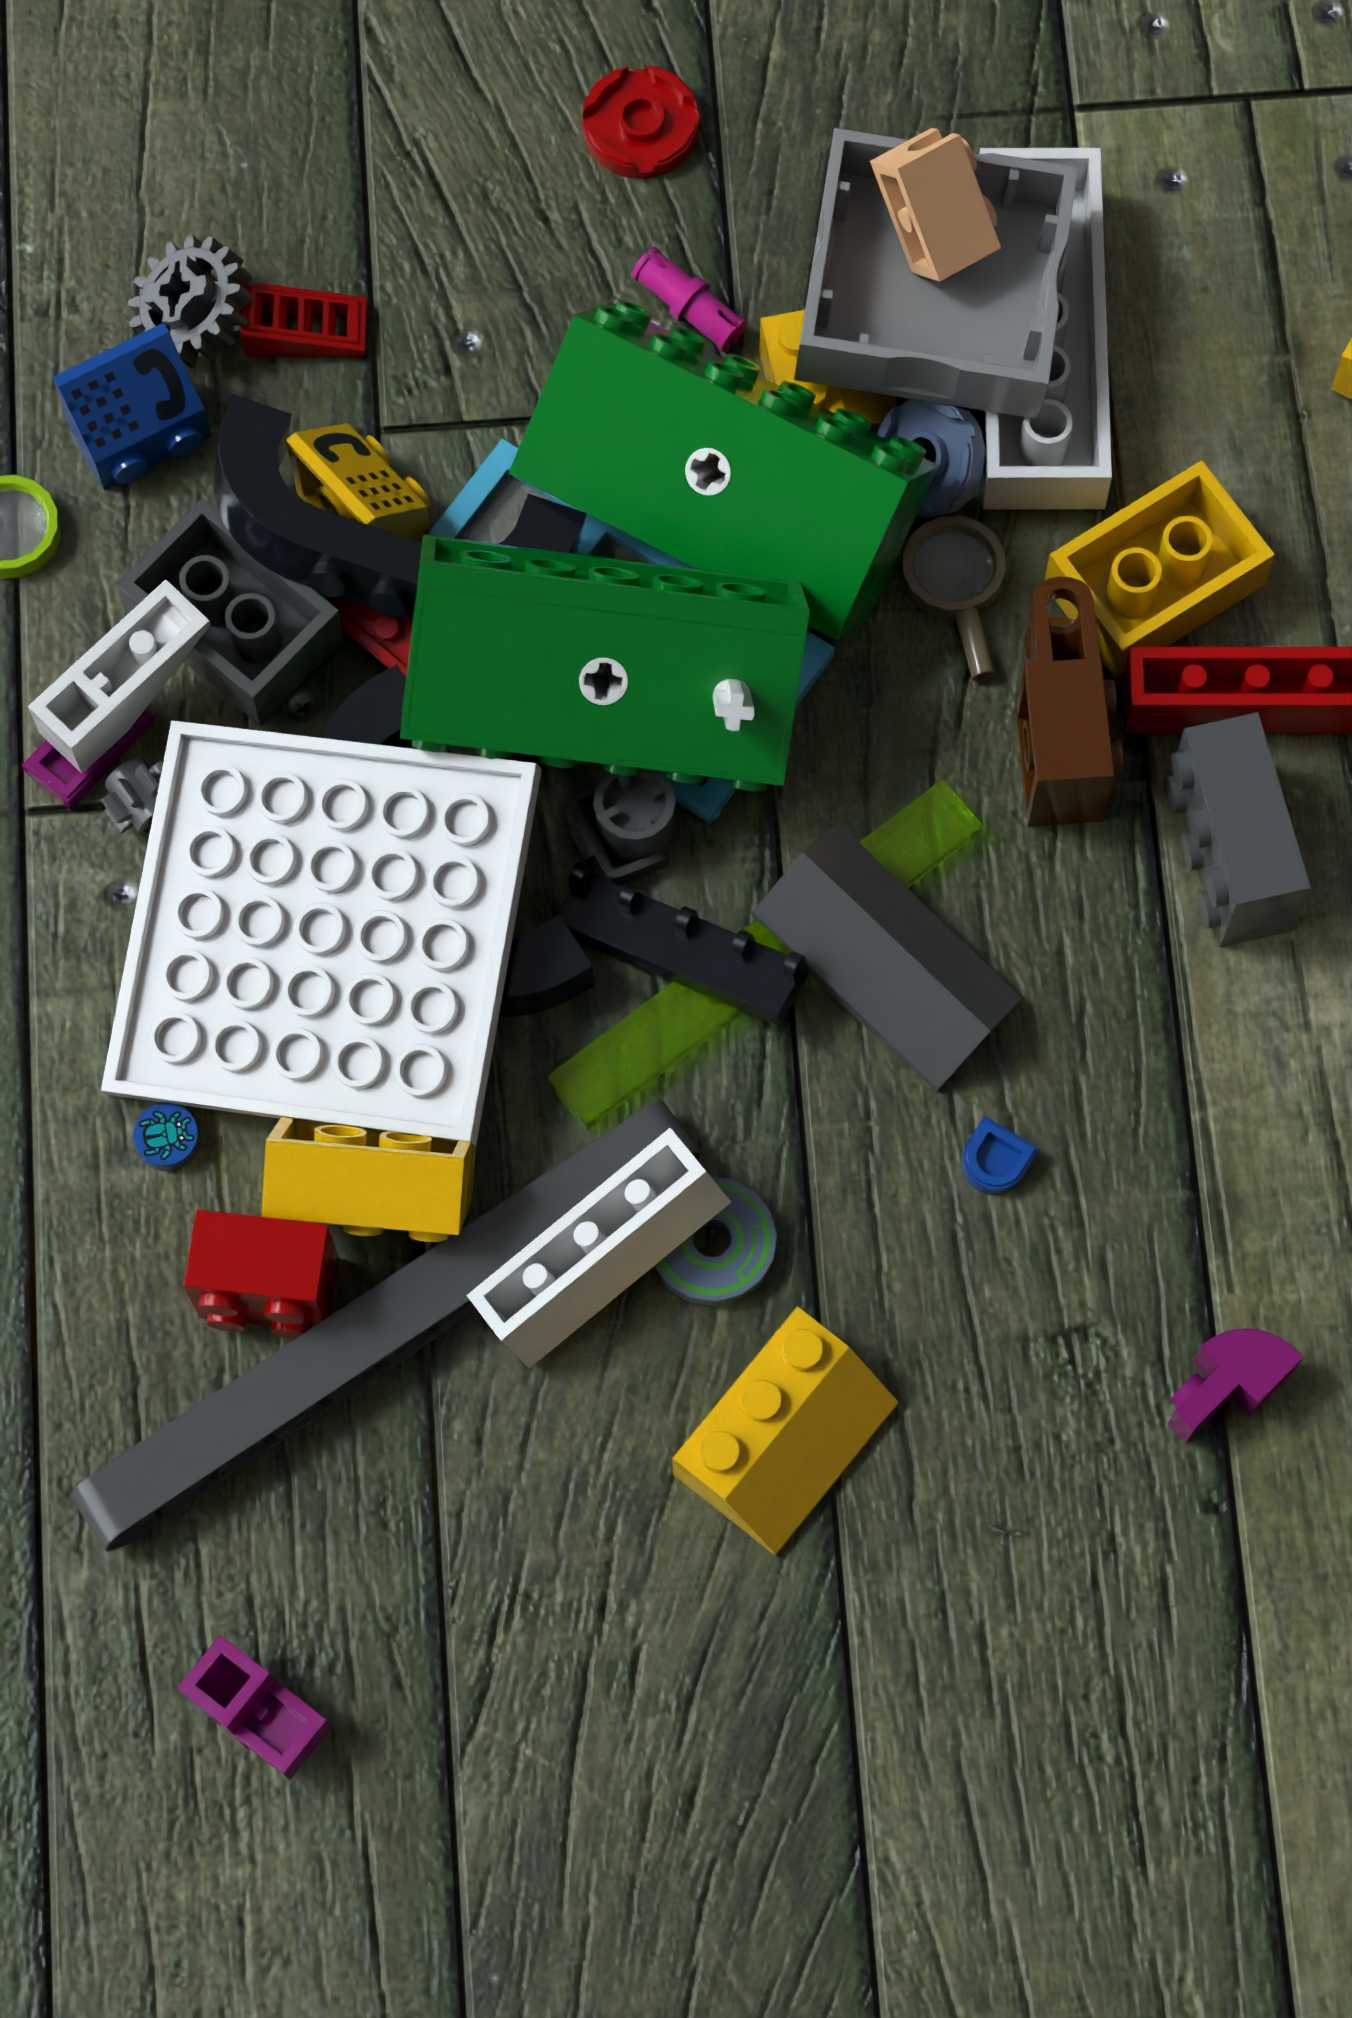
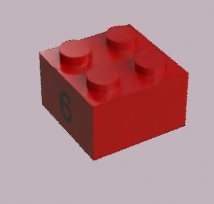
[184,1209,339,1339]

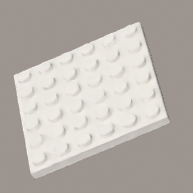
[101,720,542,1146]

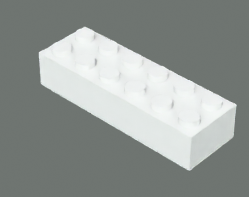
[979,148,1112,509]

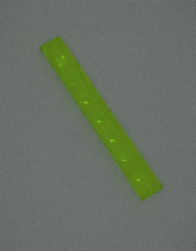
[547,779,983,1131]

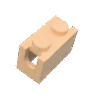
[870,128,1001,282]

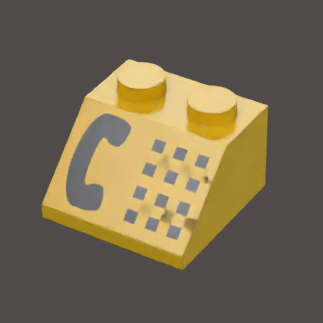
[286,423,431,542]

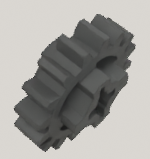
[127,235,255,368]

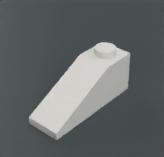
[28,579,211,774]

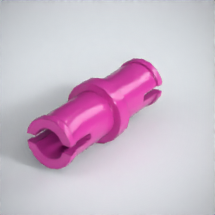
[631,246,747,352]

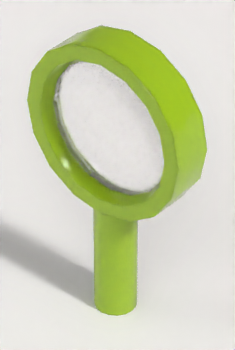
[0,475,61,579]

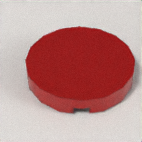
[582,65,700,179]

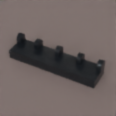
[556,862,809,1026]

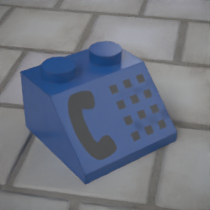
[53,323,211,490]

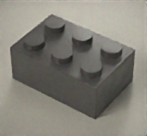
[116,498,345,726]
[1164,712,1311,947]

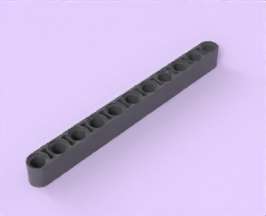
[70,1101,701,1552]

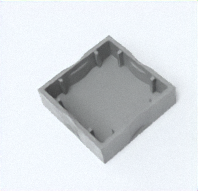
[794,128,1078,419]

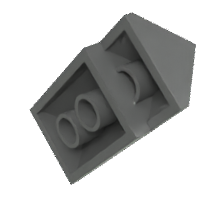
[751,822,1022,1091]

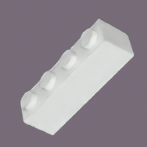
[466,1128,731,1369]

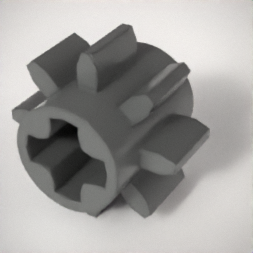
[101,758,163,836]

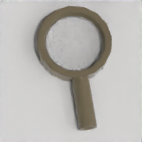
[901,515,1006,682]

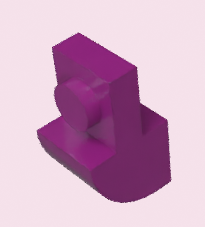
[1167,1328,1303,1443]
[177,1635,333,1780]

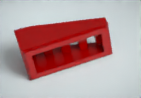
[241,284,367,357]

